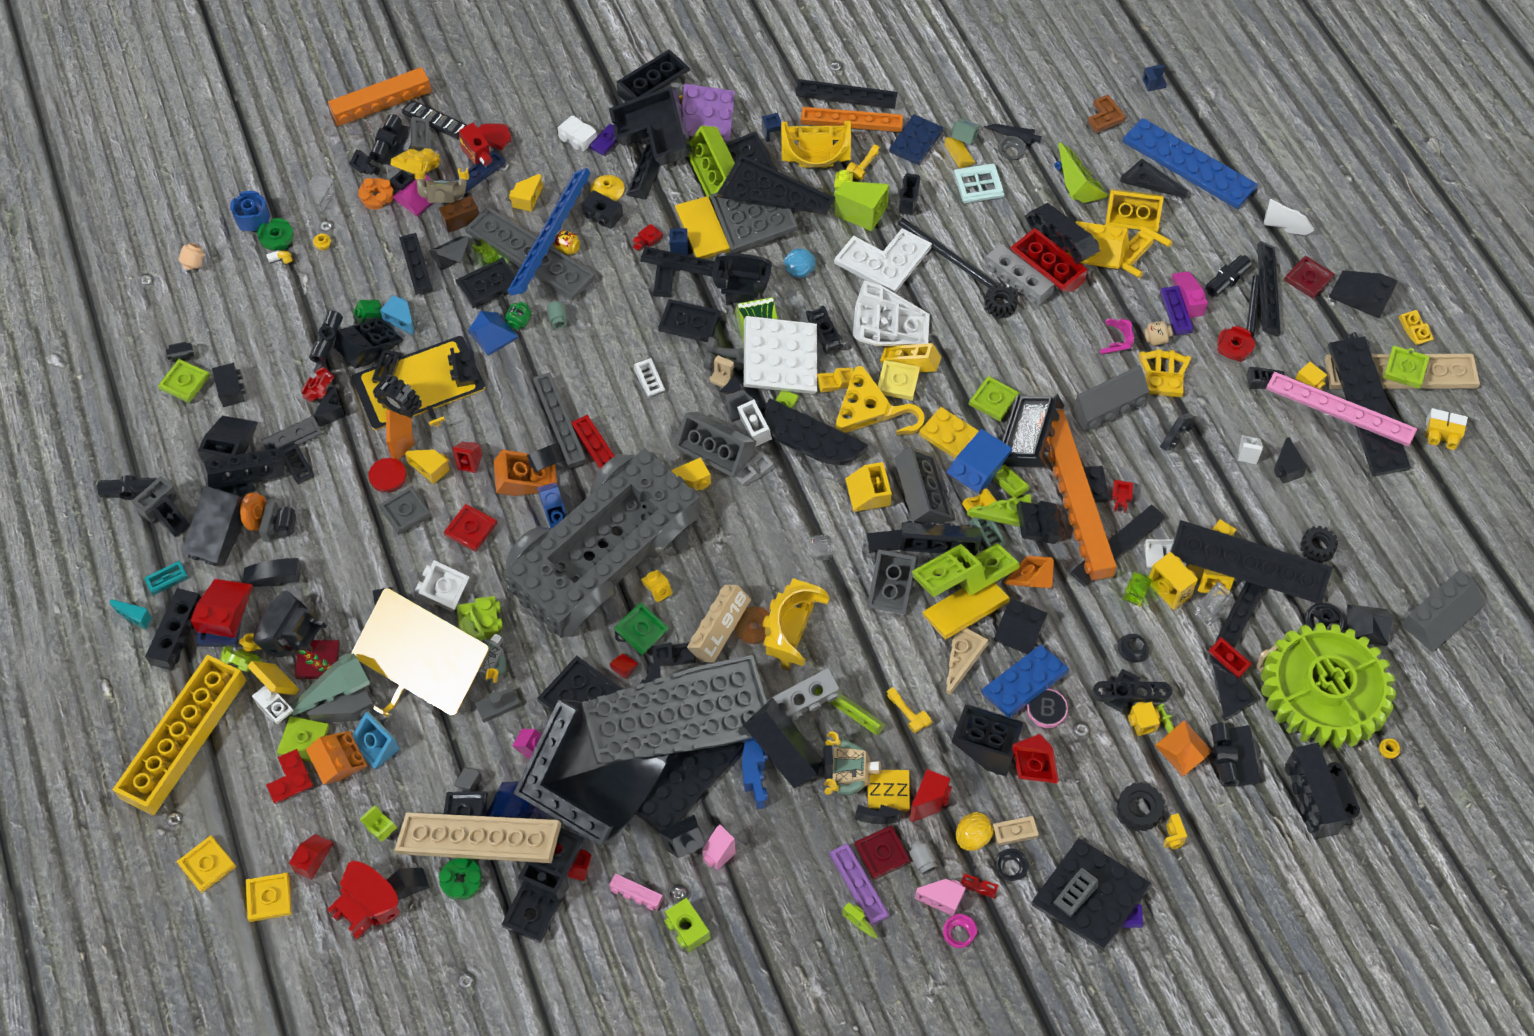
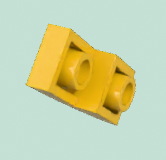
[1398,310,1434,345]

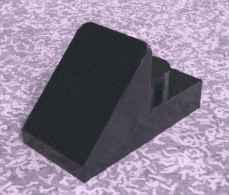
[313,386,345,427]

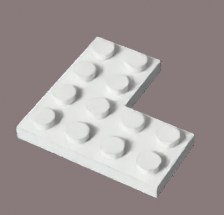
[834,228,932,293]

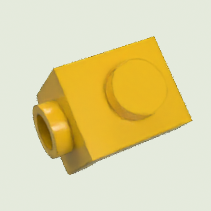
[962,488,996,518]
[641,570,673,603]

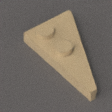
[946,628,989,695]

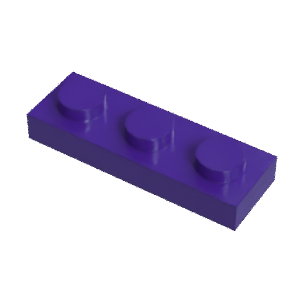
[1160,286,1193,336]

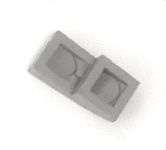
[736,452,774,486]

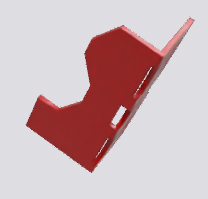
[961,873,998,899]

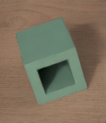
[951,118,980,144]

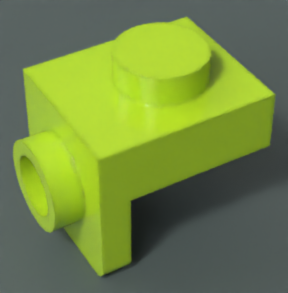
[360,805,397,842]

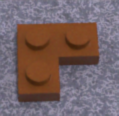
[1088,95,1126,133]

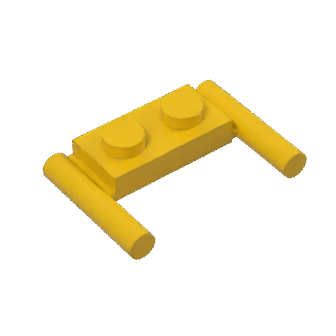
[1120,226,1173,278]

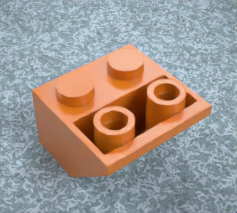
[306,731,367,785]

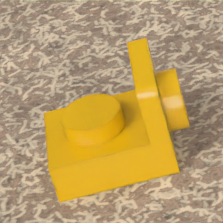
[1163,813,1187,849]

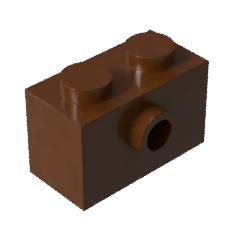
[439,196,479,233]

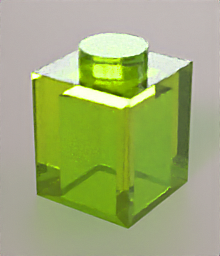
[1122,572,1152,607]

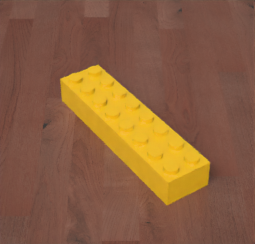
[112,654,247,816]

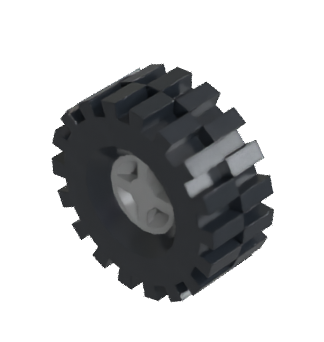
[373,375,422,418]

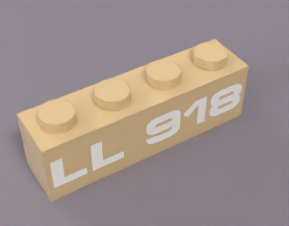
[687,585,751,663]

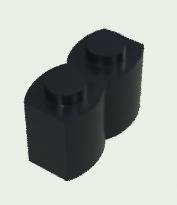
[899,173,920,215]

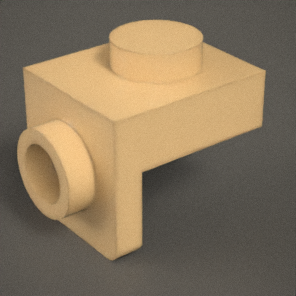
[710,355,734,388]

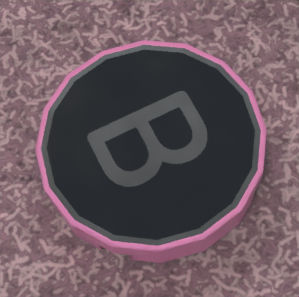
[1027,689,1068,728]

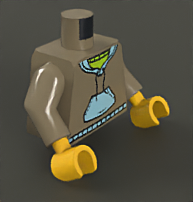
[415,168,469,203]

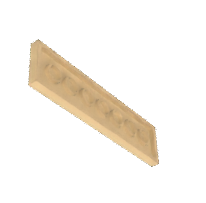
[1325,354,1480,389]
[394,813,561,863]

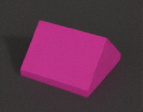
[393,174,433,216]

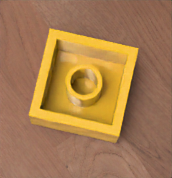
[1147,552,1198,610]

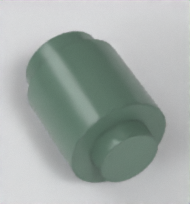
[547,301,568,329]

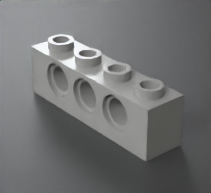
[985,244,1054,306]
[767,668,843,721]

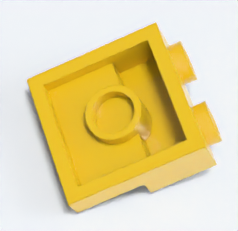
[391,148,440,174]

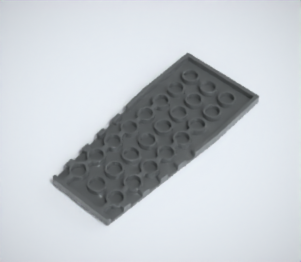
[580,654,767,764]

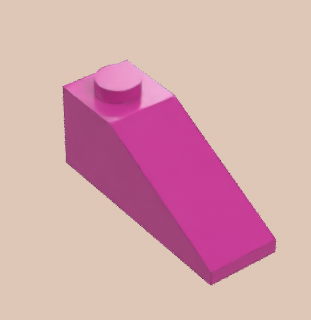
[1172,271,1208,318]

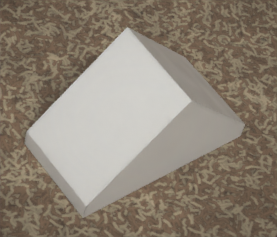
[1238,435,1263,464]

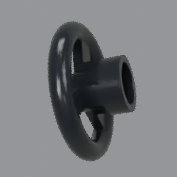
[1305,603,1345,632]

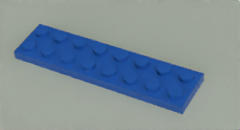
[1122,118,1258,209]

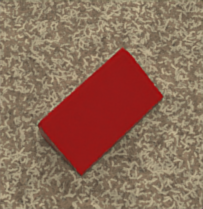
[1208,637,1252,678]

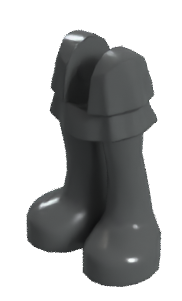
[704,337,744,371]

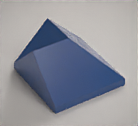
[468,311,518,356]

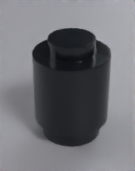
[166,341,194,363]
[274,507,296,537]

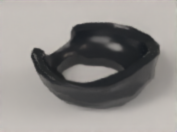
[1118,634,1149,663]
[995,848,1029,881]

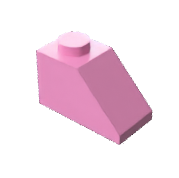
[702,825,736,871]
[915,879,965,916]

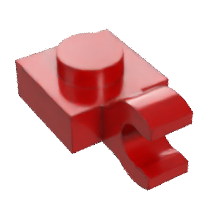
[632,224,663,251]

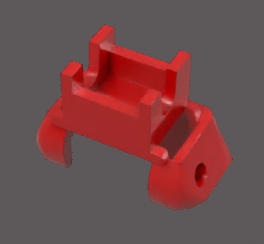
[327,860,401,940]

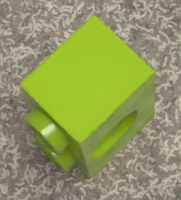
[664,897,710,952]

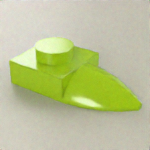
[843,902,877,939]

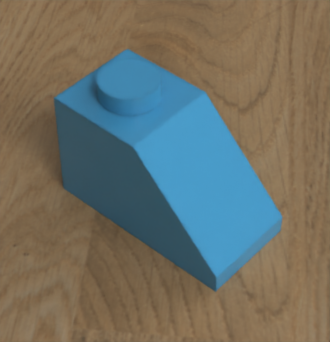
[380,295,415,335]

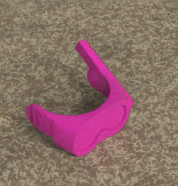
[1100,318,1134,354]

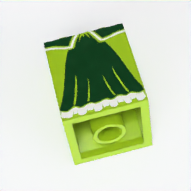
[735,297,777,344]

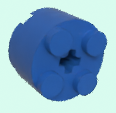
[230,191,270,231]

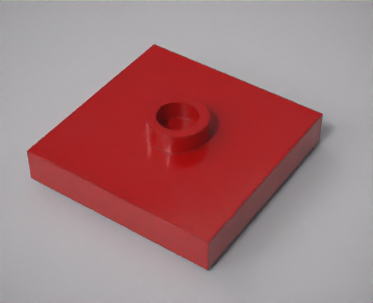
[443,504,498,552]

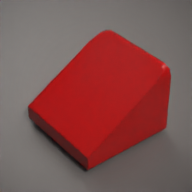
[610,653,639,679]

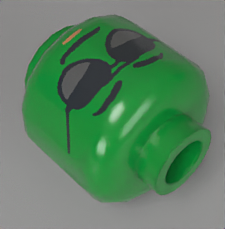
[505,302,532,330]

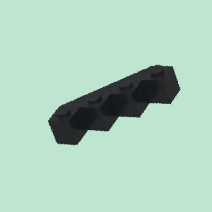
[1024,203,1100,264]

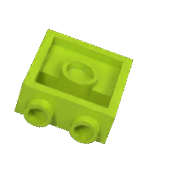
[457,596,503,640]

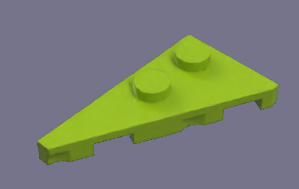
[967,494,1031,527]

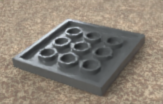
[710,192,798,253]

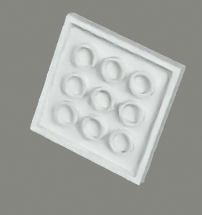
[744,316,817,394]

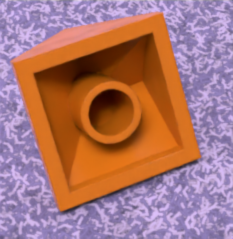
[386,410,415,460]
[1004,556,1054,588]
[1155,720,1212,777]

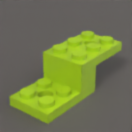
[911,543,1020,597]

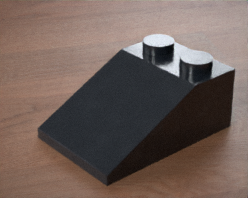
[1329,270,1398,319]

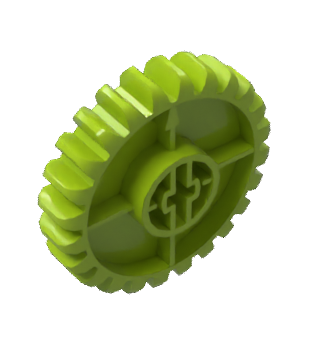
[1261,623,1396,749]

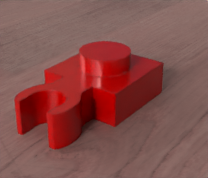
[1112,480,1133,513]

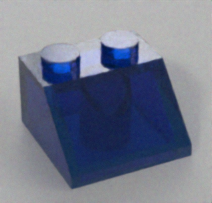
[485,781,535,819]

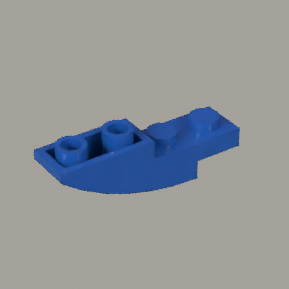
[742,739,768,809]

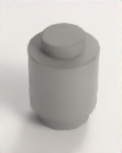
[909,841,937,875]

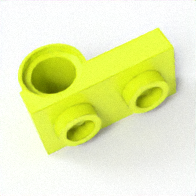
[834,170,853,190]

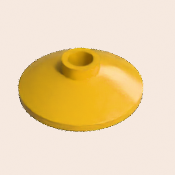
[590,175,625,201]

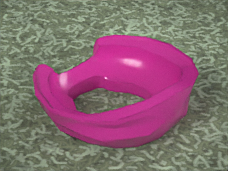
[943,914,977,948]

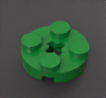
[257,218,294,251]
[438,858,482,900]

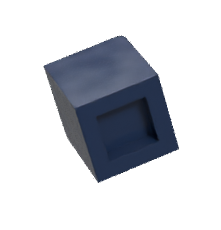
[1142,64,1167,92]
[762,113,781,142]
[669,228,689,255]

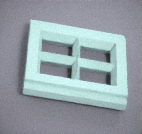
[954,163,1004,203]

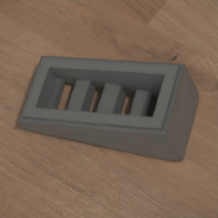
[1054,868,1098,917]

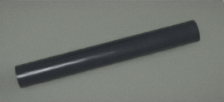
[1246,275,1260,337]

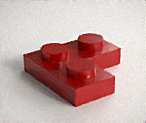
[266,749,314,804]

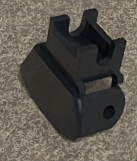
[712,253,772,305]
[253,590,327,657]

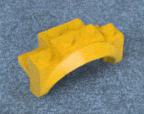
[781,121,851,168]
[763,578,830,670]

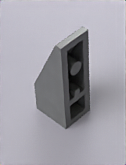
[307,687,376,723]

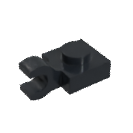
[349,149,381,176]

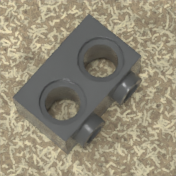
[132,476,179,523]

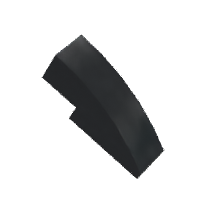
[242,558,301,587]

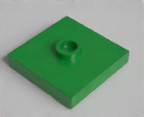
[614,602,669,656]

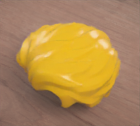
[956,812,994,851]

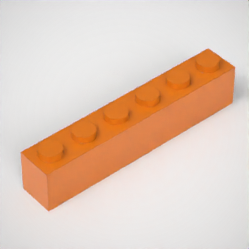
[327,67,432,126]

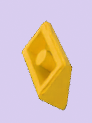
[944,137,975,169]

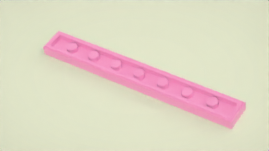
[1266,372,1417,447]

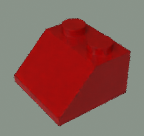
[909,769,952,822]

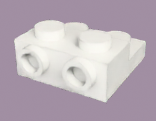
[414,560,469,612]

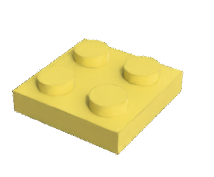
[878,360,920,401]

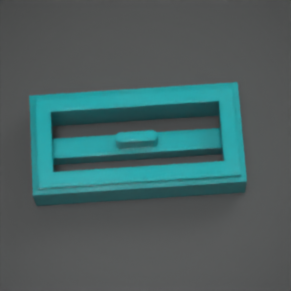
[144,561,189,595]

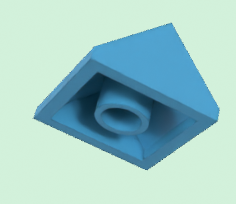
[353,711,400,769]

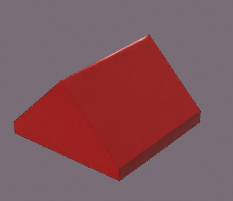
[1012,734,1059,784]

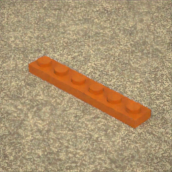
[801,107,903,132]

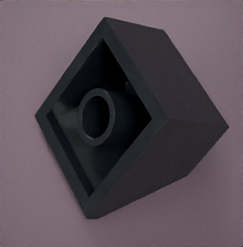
[994,598,1048,654]

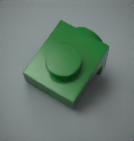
[354,300,382,324]

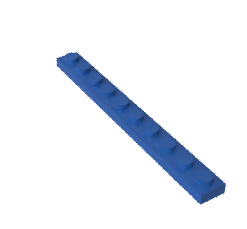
[507,168,591,296]

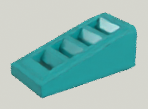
[109,599,152,630]

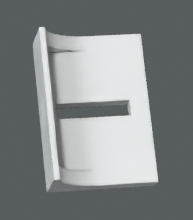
[1144,539,1186,568]

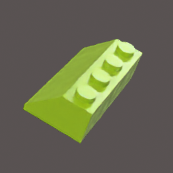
[688,126,735,202]

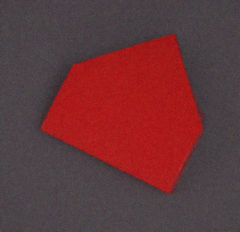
[478,123,512,151]

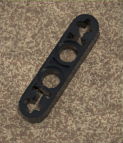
[1092,681,1173,703]

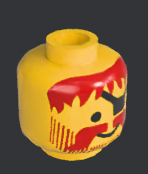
[553,230,580,256]

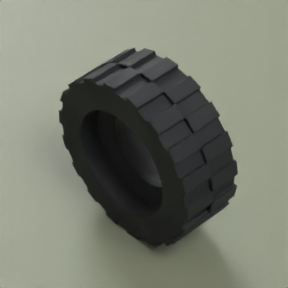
[1116,782,1165,831]

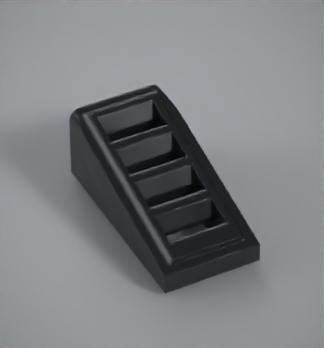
[1247,367,1285,389]
[281,444,314,484]

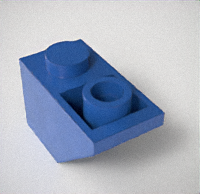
[537,482,566,528]

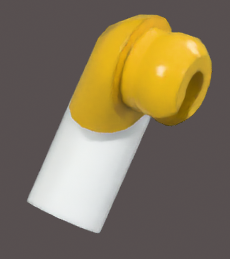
[266,251,293,264]

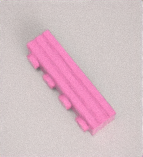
[609,873,663,911]

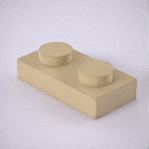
[992,816,1039,846]

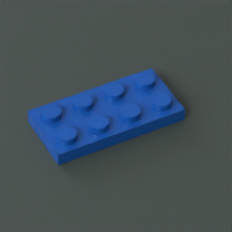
[981,644,1069,718]

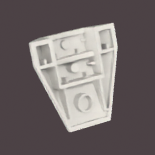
[853,280,930,346]

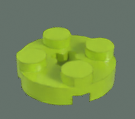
[220,646,262,672]

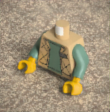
[823,732,881,796]

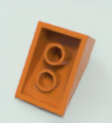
[494,449,557,496]

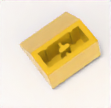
[845,462,892,512]

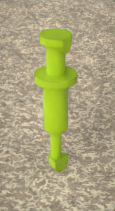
[1155,704,1174,733]

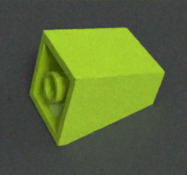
[833,181,889,232]

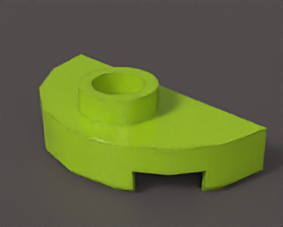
[459,608,486,641]

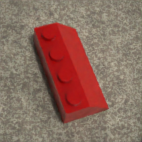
[1010,228,1088,292]

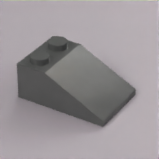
[867,549,918,615]

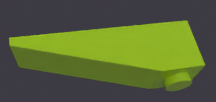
[1058,142,1108,203]

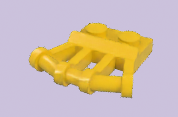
[1138,349,1192,397]

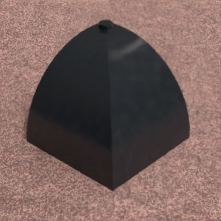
[514,700,671,846]

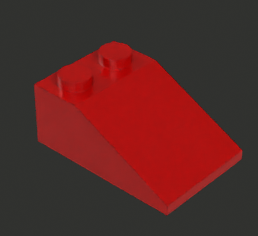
[191,579,253,638]

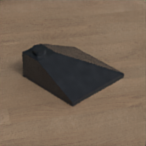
[951,704,1024,777]

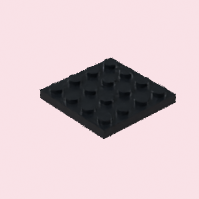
[1031,838,1151,952]

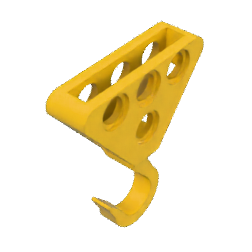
[835,366,924,435]

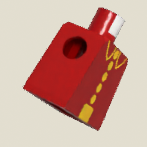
[459,122,492,166]

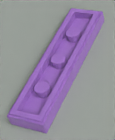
[829,843,889,926]

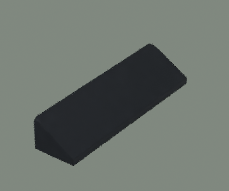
[626,142,660,199]

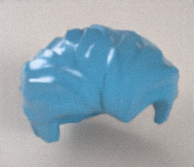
[784,248,816,278]

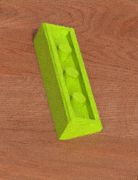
[814,687,886,735]

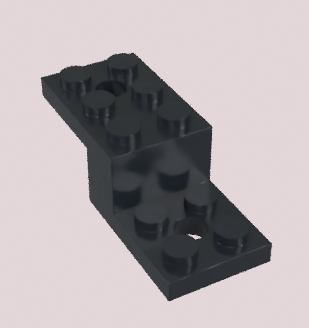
[501,828,585,944]

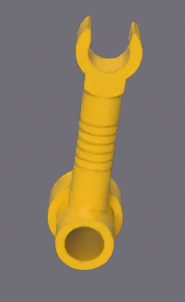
[846,144,880,181]
[886,687,932,734]

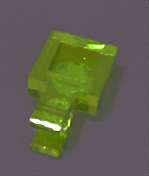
[472,239,499,264]

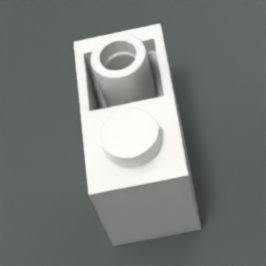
[252,686,293,724]

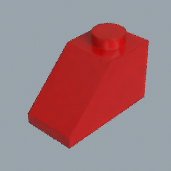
[453,441,483,473]
[289,834,334,880]

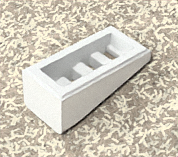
[633,358,665,397]

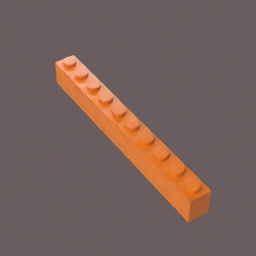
[1038,409,1117,581]

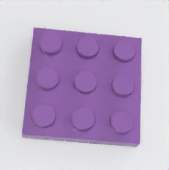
[682,84,735,142]

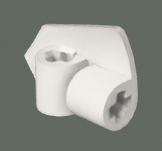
[1264,199,1314,235]

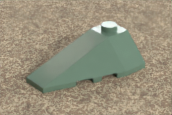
[290,653,370,715]

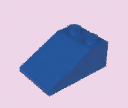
[946,429,1013,495]

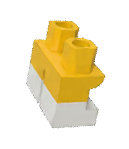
[1424,408,1468,450]

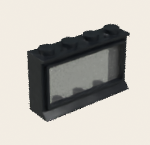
[1002,393,1064,467]

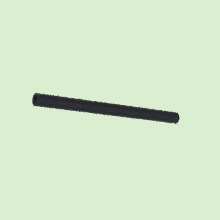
[898,218,998,289]

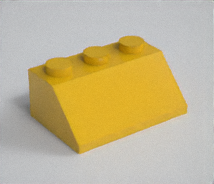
[1105,188,1164,232]
[1068,221,1129,269]

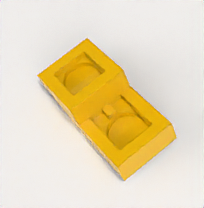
[817,367,857,393]

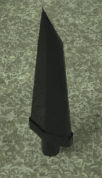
[984,124,1042,145]

